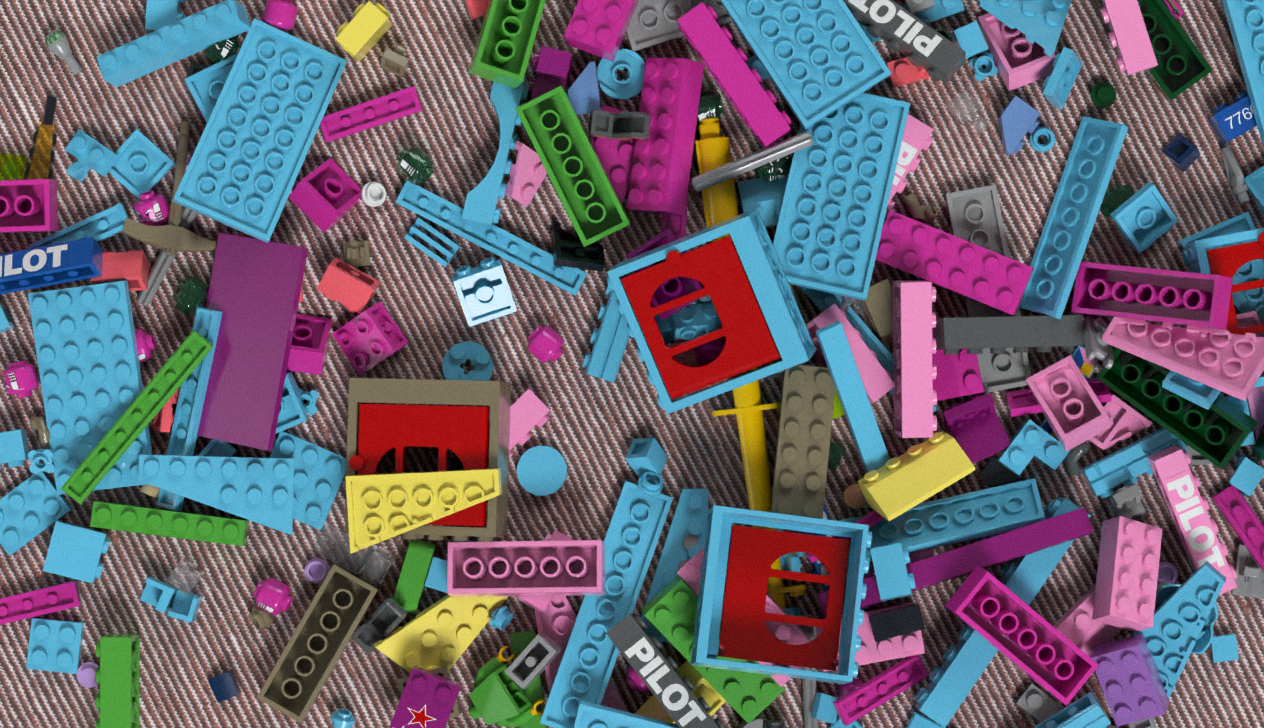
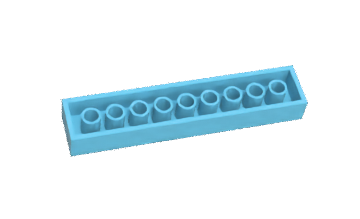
[914,497,1091,728]

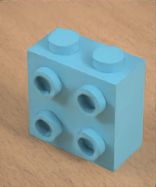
[43,520,111,583]

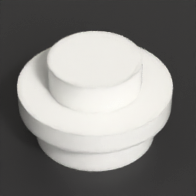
[361,181,386,207]

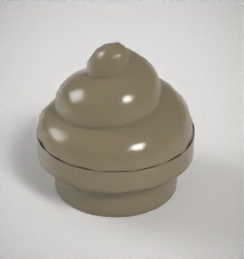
[248,606,274,630]

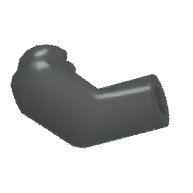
[1064,441,1089,477]

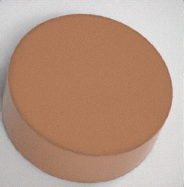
[843,483,867,509]

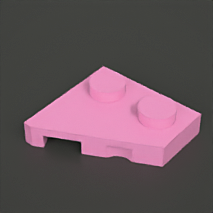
[506,141,547,207]
[1089,394,1152,450]

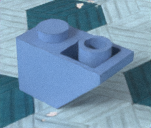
[998,96,1040,157]

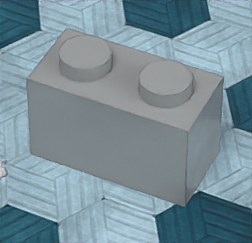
[505,631,563,689]

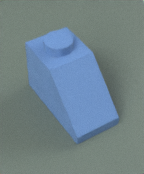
[568,61,601,115]

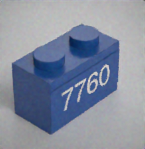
[1208,91,1257,144]

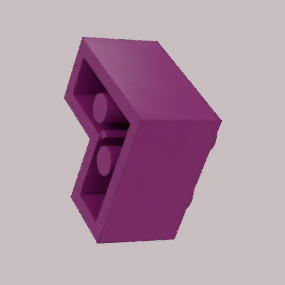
[528,46,573,100]

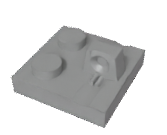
[1231,544,1264,599]

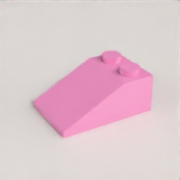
[978,13,1056,91]
[1026,355,1111,452]

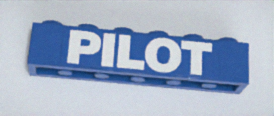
[0,237,102,295]

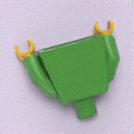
[468,646,545,728]

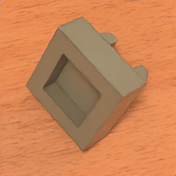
[380,43,409,78]
[343,240,371,267]

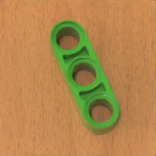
[393,539,436,615]

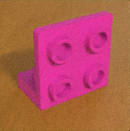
[333,301,409,375]

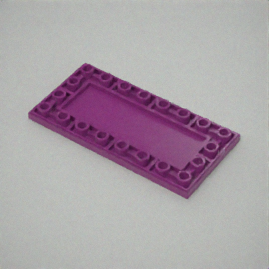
[197,233,308,451]

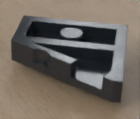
[550,221,605,272]

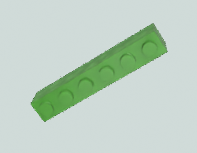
[90,501,250,546]

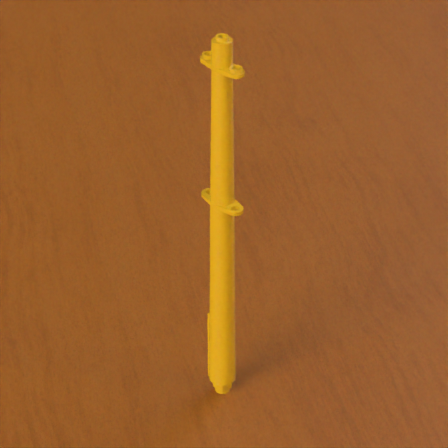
[695,118,807,610]

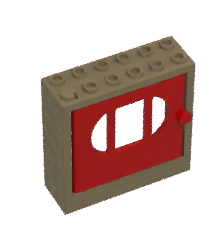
[345,378,511,542]

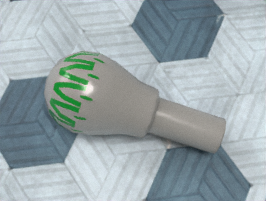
[45,30,83,75]

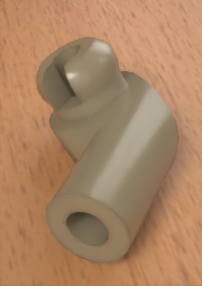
[903,193,939,223]
[30,415,50,449]

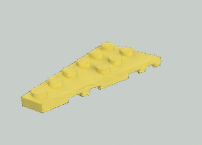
[345,468,502,554]
[373,594,508,673]

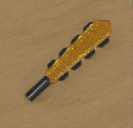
[25,96,57,180]

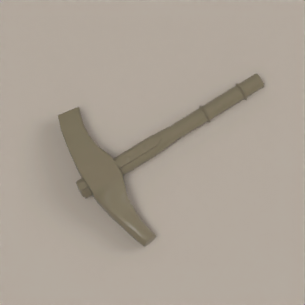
[122,121,218,256]

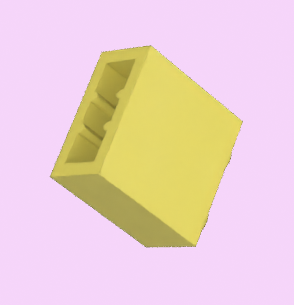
[335,1,392,62]

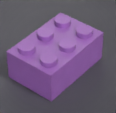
[1090,633,1170,726]

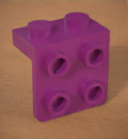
[943,393,1010,464]

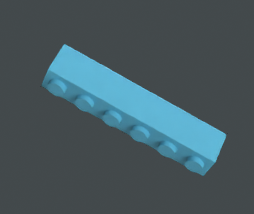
[97,0,251,88]

